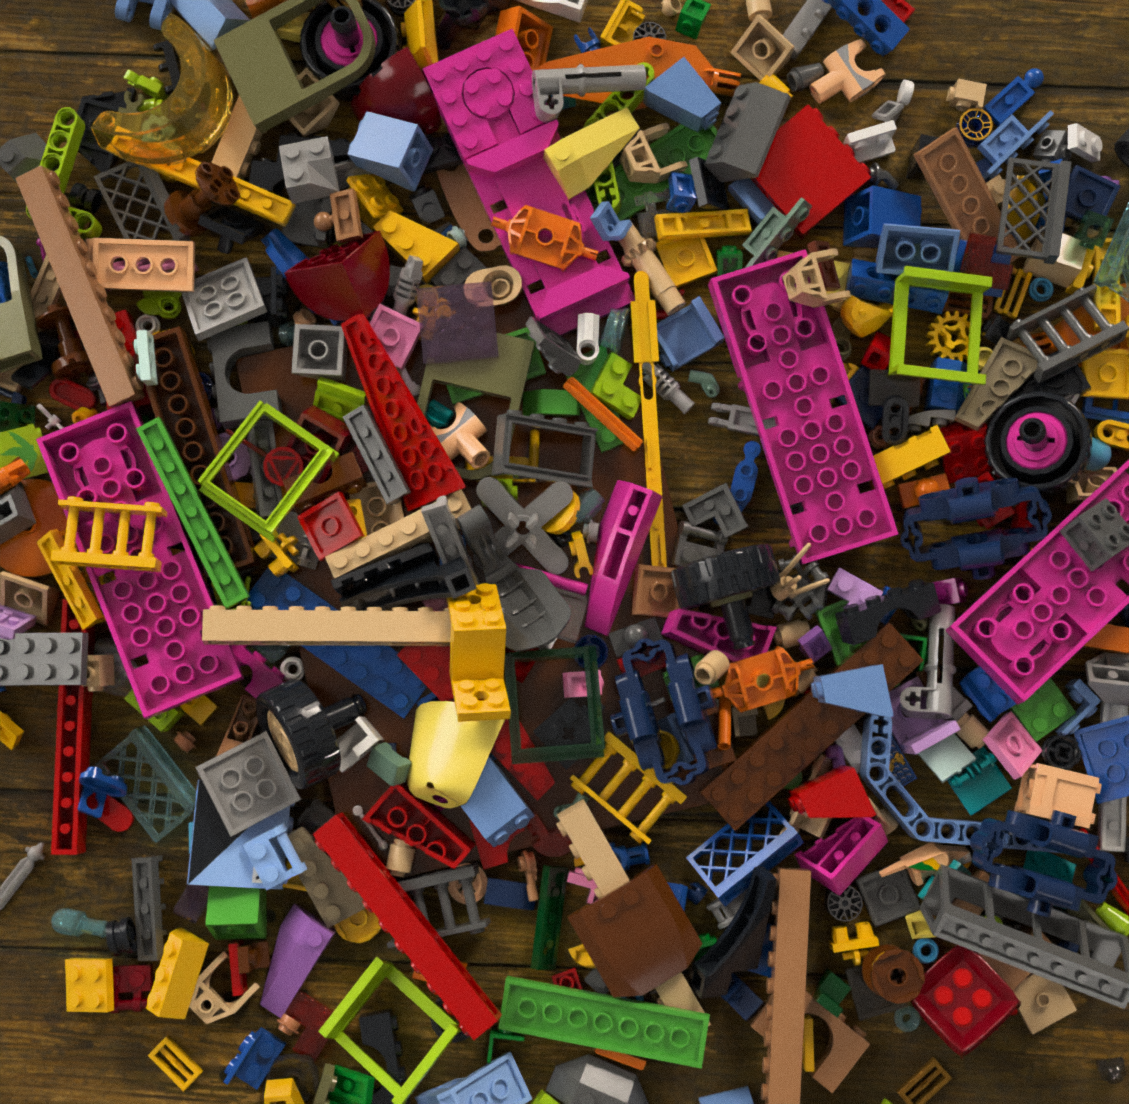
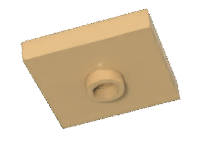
[1013,973,1077,1034]

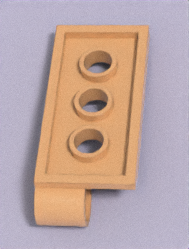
[85,238,195,292]

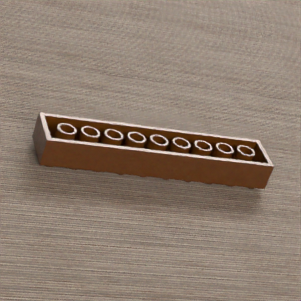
[132,326,261,580]
[699,622,924,831]

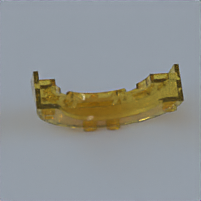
[91,12,233,166]

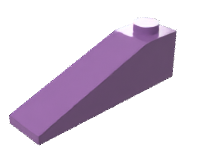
[260,903,336,1018]

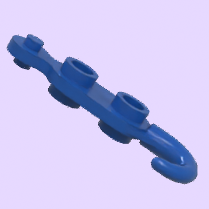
[713,441,761,525]

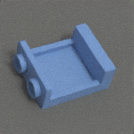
[657,296,725,372]

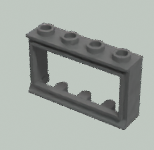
[492,410,598,490]

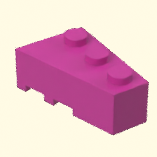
[794,817,888,896]

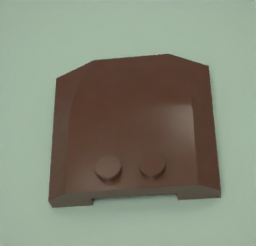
[567,863,703,998]

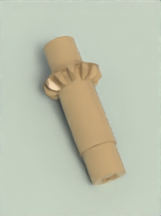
[618,223,686,315]

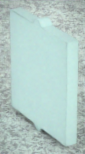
[918,734,976,783]

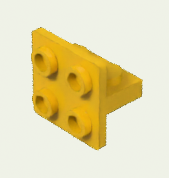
[346,174,404,232]

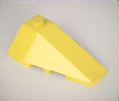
[543,107,640,200]

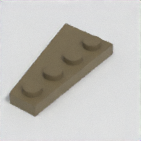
[955,337,1038,431]
[287,826,365,928]

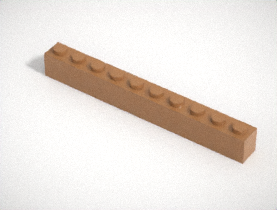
[15,166,146,407]
[761,867,811,1104]

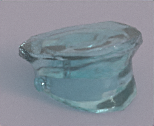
[598,308,630,354]

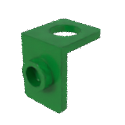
[900,634,928,672]
[487,1029,525,1064]

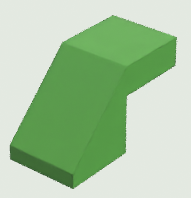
[523,389,580,418]

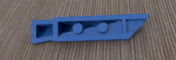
[261,229,346,326]

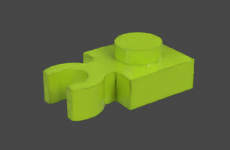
[123,69,169,100]

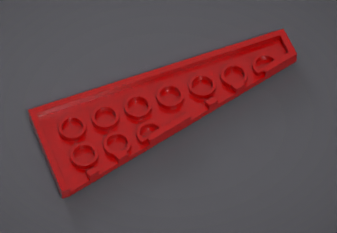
[341,314,466,511]
[397,606,555,801]

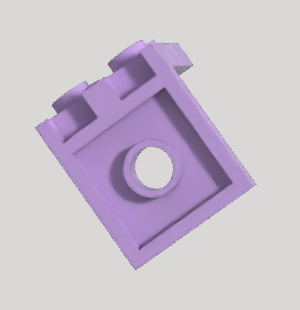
[889,676,961,754]

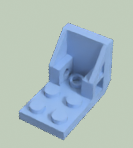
[415,1052,532,1104]

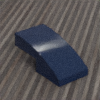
[484,877,538,910]
[721,972,765,1022]

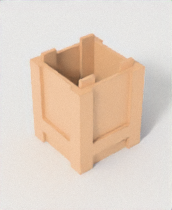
[1014,763,1102,828]

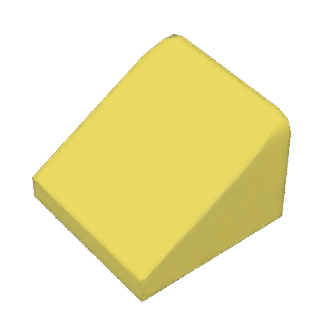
[905,910,937,939]

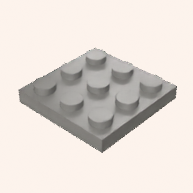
[181,257,268,341]
[195,731,301,837]

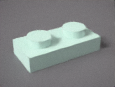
[134,330,158,386]

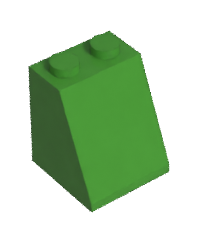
[205,886,267,940]

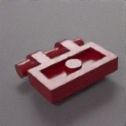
[110,963,153,1014]

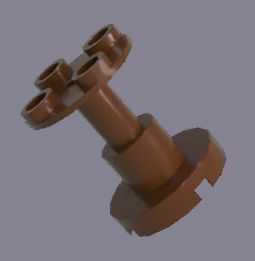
[164,161,240,237]
[35,303,94,381]
[861,944,925,1004]

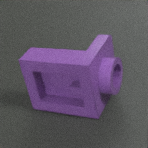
[797,625,833,664]

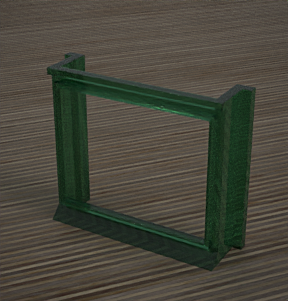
[504,646,605,765]

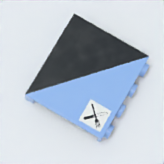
[187,780,295,889]

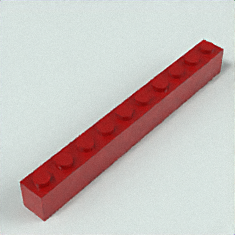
[51,599,96,855]
[313,812,502,1040]

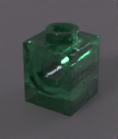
[1074,209,1114,250]

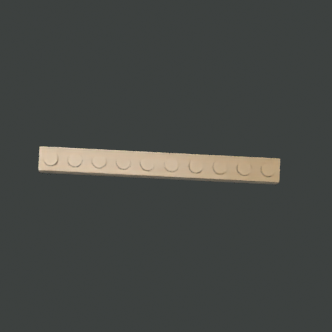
[202,605,451,646]
[556,799,711,1026]

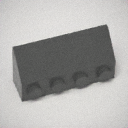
[704,82,791,182]

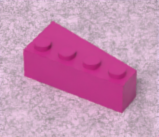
[661,609,777,663]

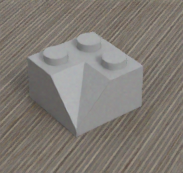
[279,136,340,204]
[291,324,348,382]

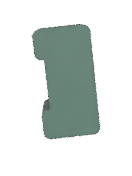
[367,742,411,786]

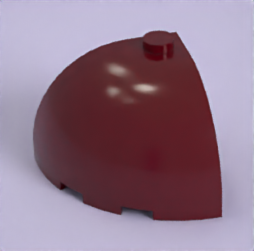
[351,47,442,134]
[284,231,390,321]

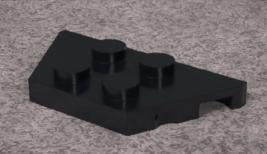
[77,88,137,173]

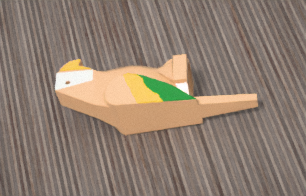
[879,842,972,886]

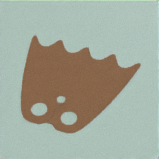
[436,164,508,251]

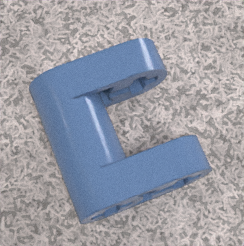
[115,0,173,31]

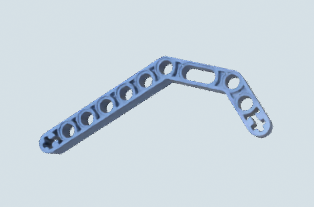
[860,714,1061,853]

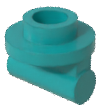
[426,399,454,428]

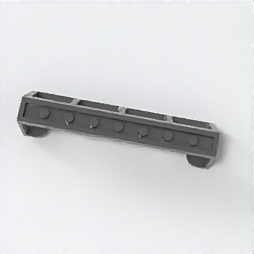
[919,864,1129,1009]

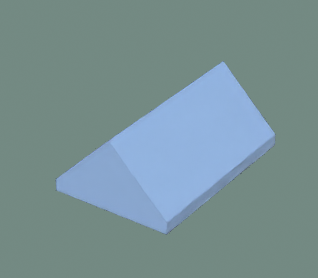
[170,0,250,50]

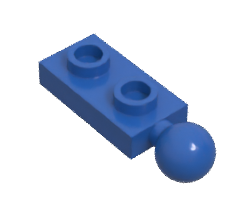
[983,68,1044,127]

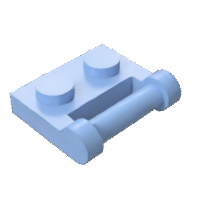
[243,823,308,891]

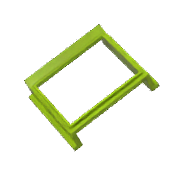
[888,266,992,385]
[198,401,340,543]
[318,956,461,1104]

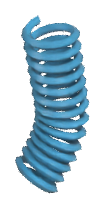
[24,256,38,278]

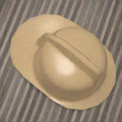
[464,265,522,307]

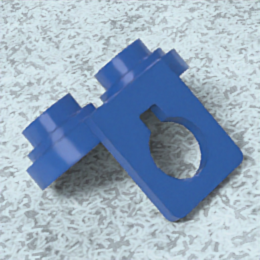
[78,767,128,818]

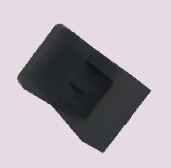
[408,185,445,226]

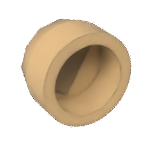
[661,0,682,16]

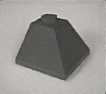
[0,133,60,183]

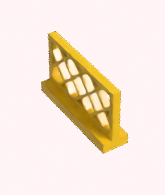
[36,529,116,630]

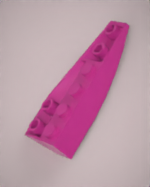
[585,480,663,636]

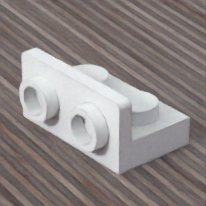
[843,120,897,163]

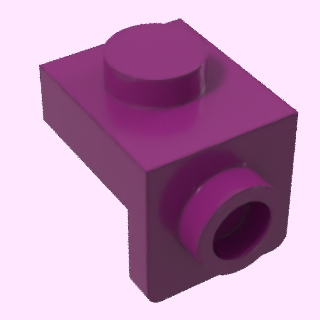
[931,578,968,605]

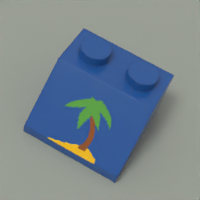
[924,357,980,416]

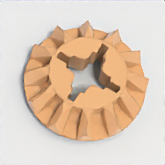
[448,863,488,904]

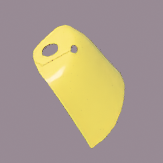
[407,701,505,808]

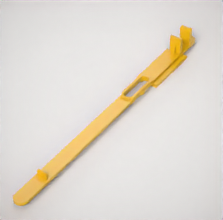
[630,271,667,567]

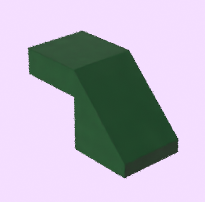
[813,968,851,1018]

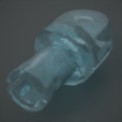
[51,908,108,938]

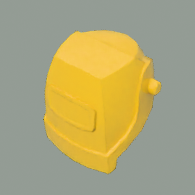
[840,296,893,338]

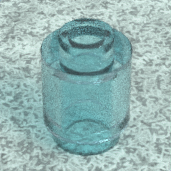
[575,488,605,524]

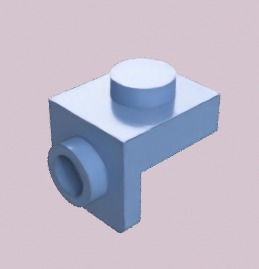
[590,201,632,241]

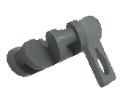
[772,555,829,622]

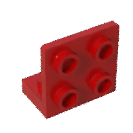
[939,422,992,484]

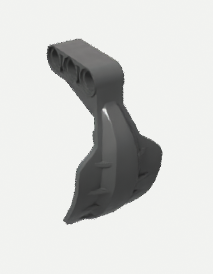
[457,504,571,652]

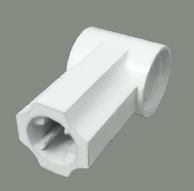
[576,313,599,365]

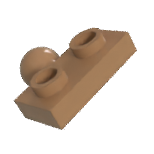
[314,188,363,244]

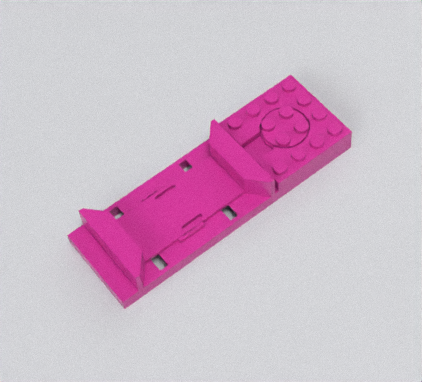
[422,29,635,336]
[708,249,898,565]
[36,401,244,719]
[945,460,1129,705]

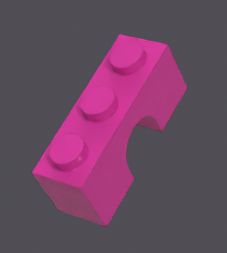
[231,645,285,699]

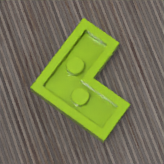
[590,352,641,420]

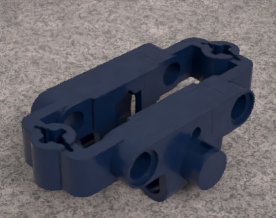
[900,477,1052,580]
[610,638,717,786]
[970,809,1118,918]

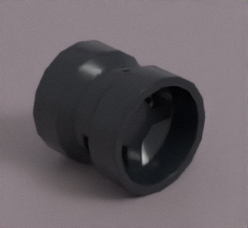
[69,182,103,214]

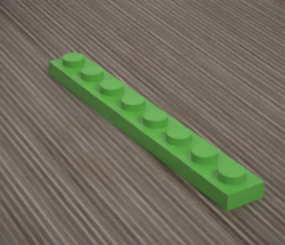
[136,417,250,609]

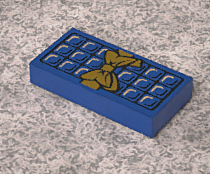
[871,735,917,791]

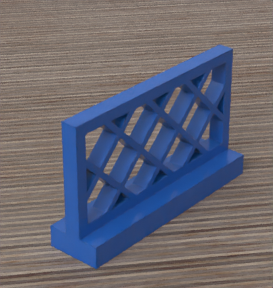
[686,801,804,907]

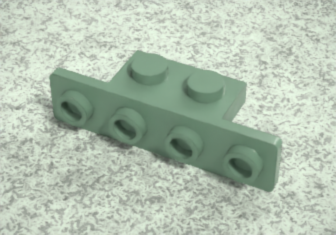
[742,197,812,268]

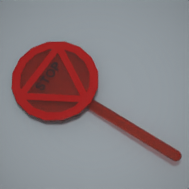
[225,429,303,486]

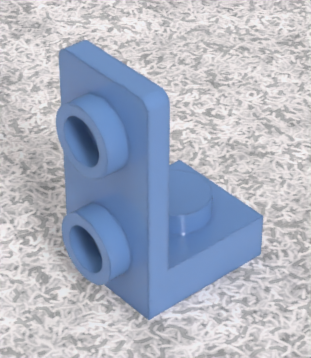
[1055,679,1101,735]

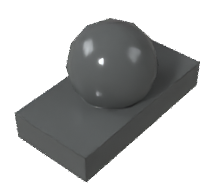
[608,617,663,658]

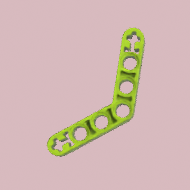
[584,62,655,215]

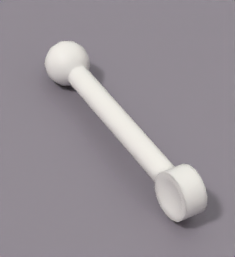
[353,805,388,850]

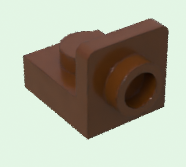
[237,941,270,974]

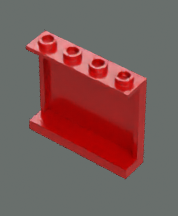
[750,104,871,240]

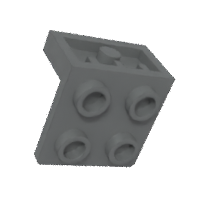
[282,196,334,248]
[1060,498,1129,572]

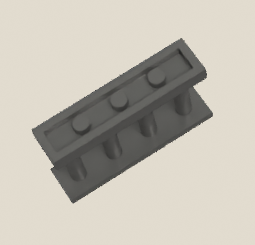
[1006,284,1129,384]
[387,862,491,951]

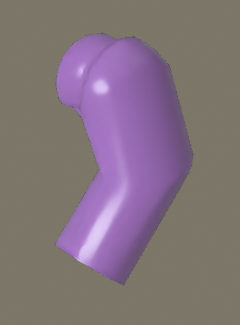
[825,744,846,769]

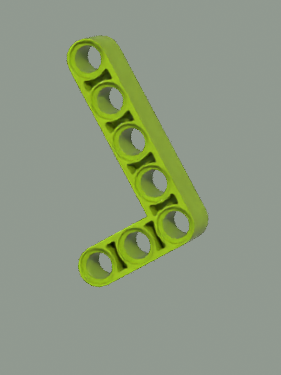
[26,107,102,239]

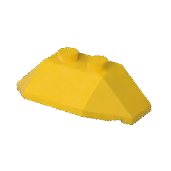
[401,0,439,74]

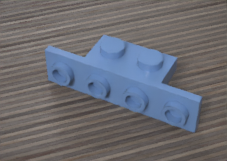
[977,110,1054,180]

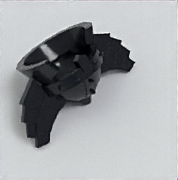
[436,0,513,51]

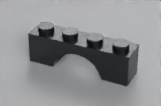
[835,579,942,645]
[359,1008,411,1104]

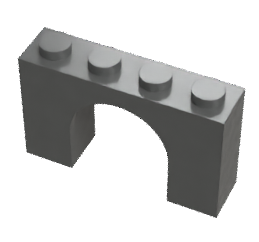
[207,321,283,430]

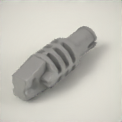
[393,255,423,316]
[638,363,695,415]

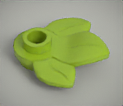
[136,291,182,319]

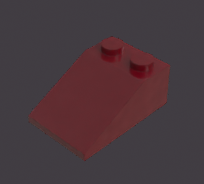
[278,405,352,484]

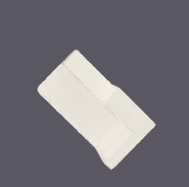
[337,716,384,773]

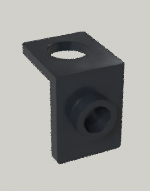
[980,312,1011,345]

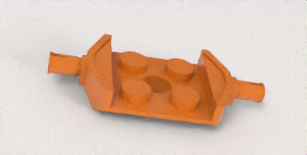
[491,205,599,272]
[711,646,814,713]

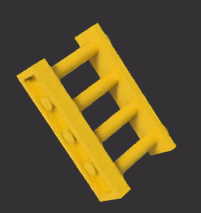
[50,496,168,572]
[570,731,687,844]

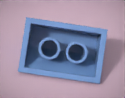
[876,223,960,275]

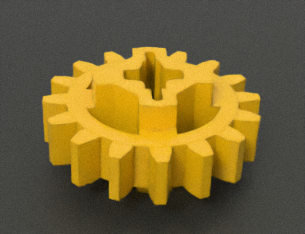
[925,311,981,361]

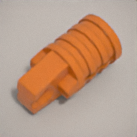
[0,459,31,495]

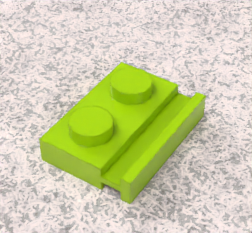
[313,377,366,421]

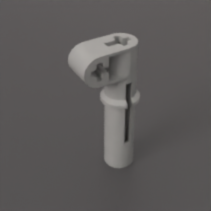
[532,64,646,123]
[900,604,956,720]

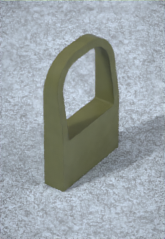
[214,0,376,133]
[0,236,43,373]
[417,319,535,481]

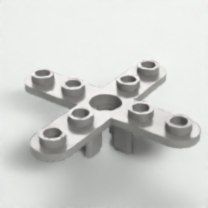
[473,477,573,574]

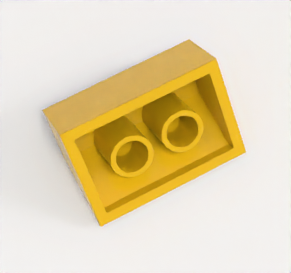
[146,927,209,1019]

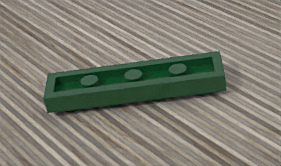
[531,865,568,970]

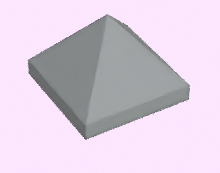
[871,100,904,123]

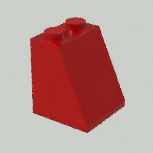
[788,765,876,818]

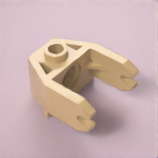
[619,123,688,184]
[782,249,851,308]
[189,952,260,1024]

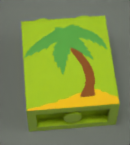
[0,423,48,479]

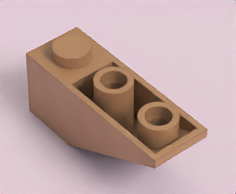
[217,694,259,756]

